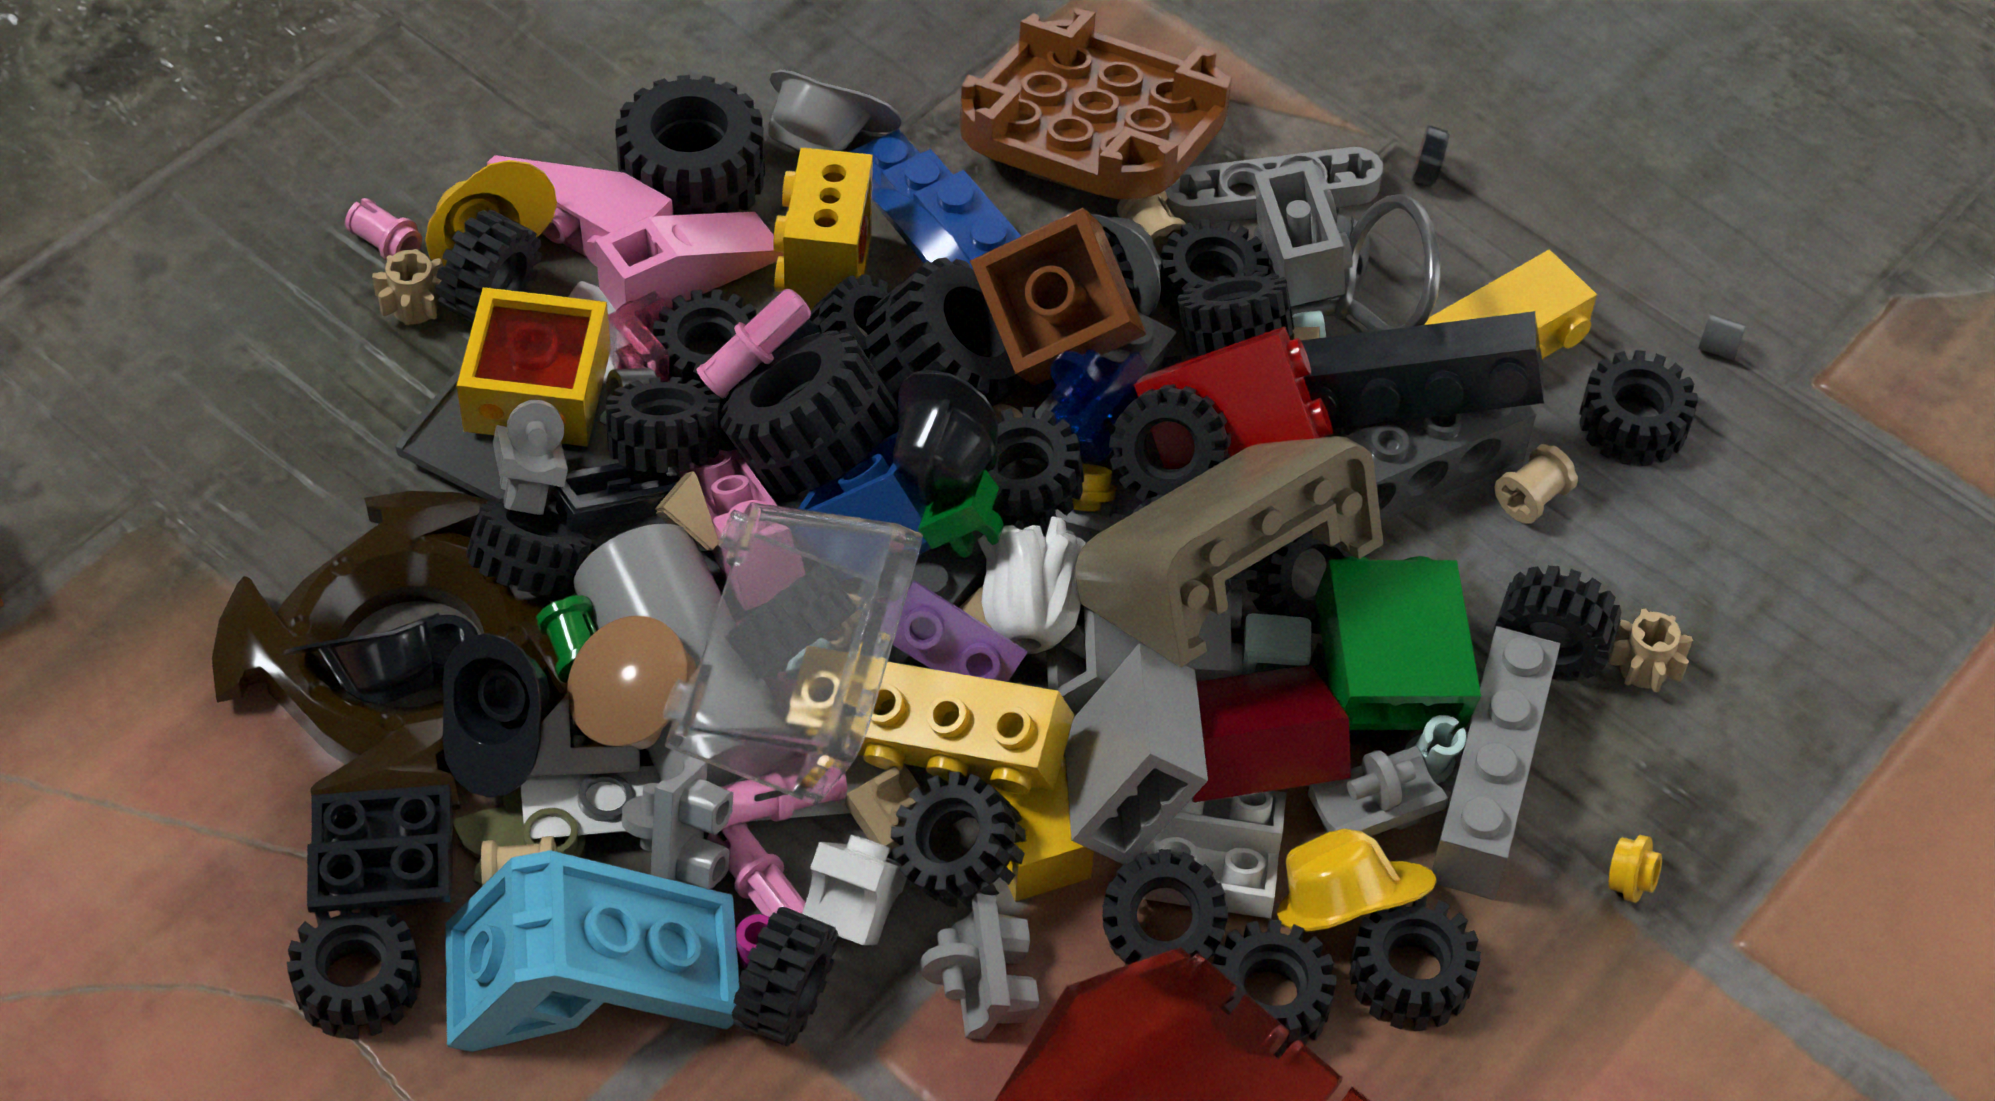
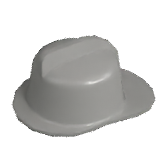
[768,69,902,152]

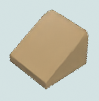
[655,471,719,551]

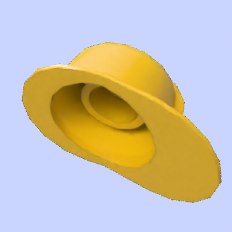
[425,160,557,267]
[1276,829,1437,931]

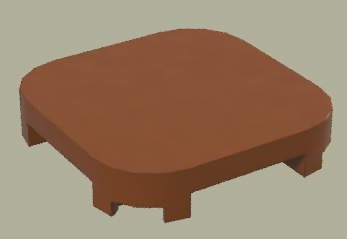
[959,8,1232,199]

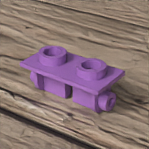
[878,580,1027,682]

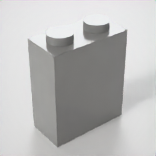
[1065,643,1208,865]

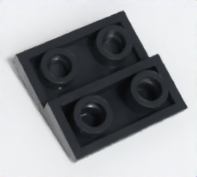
[307,784,453,913]

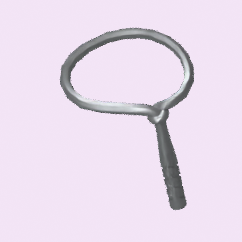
[1291,194,1440,332]

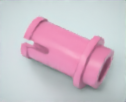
[345,198,422,261]

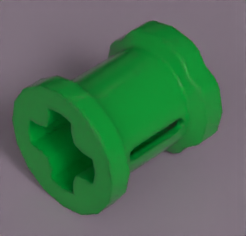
[536,595,596,683]

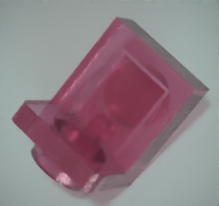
[608,291,670,382]

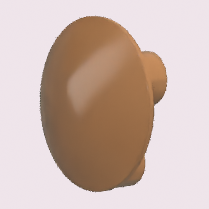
[567,616,696,749]

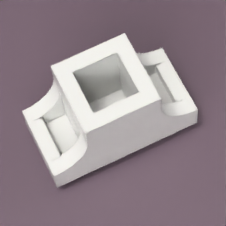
[802,835,907,945]

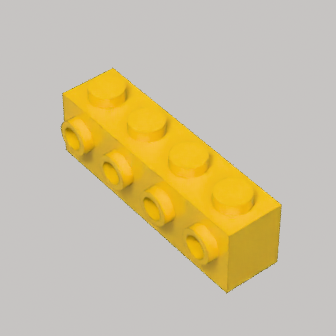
[784,648,1074,794]

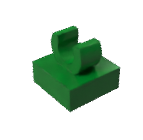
[918,469,1004,558]

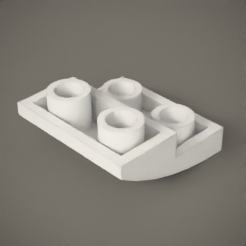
[1142,791,1286,919]

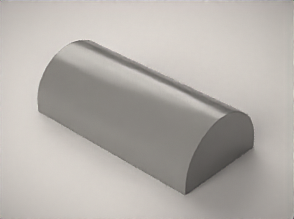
[574,524,797,787]

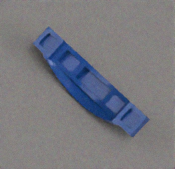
[850,129,1070,396]

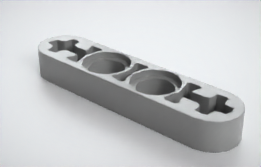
[1165,147,1383,226]

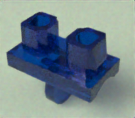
[1050,349,1148,463]

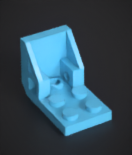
[445,850,740,1052]

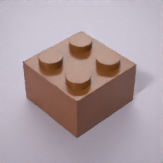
[970,208,1147,386]

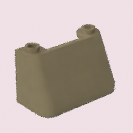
[1075,436,1383,667]

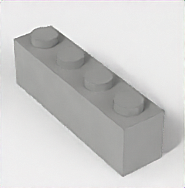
[1432,626,1561,900]

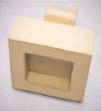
[845,764,925,854]

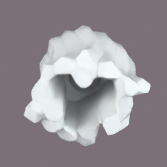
[978,516,1086,654]

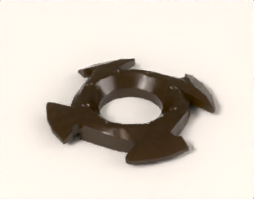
[212,491,576,810]

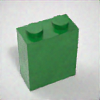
[1315,556,1481,730]

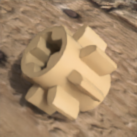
[372,249,443,325]
[1608,609,1693,692]

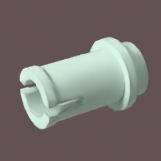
[1404,715,1467,784]

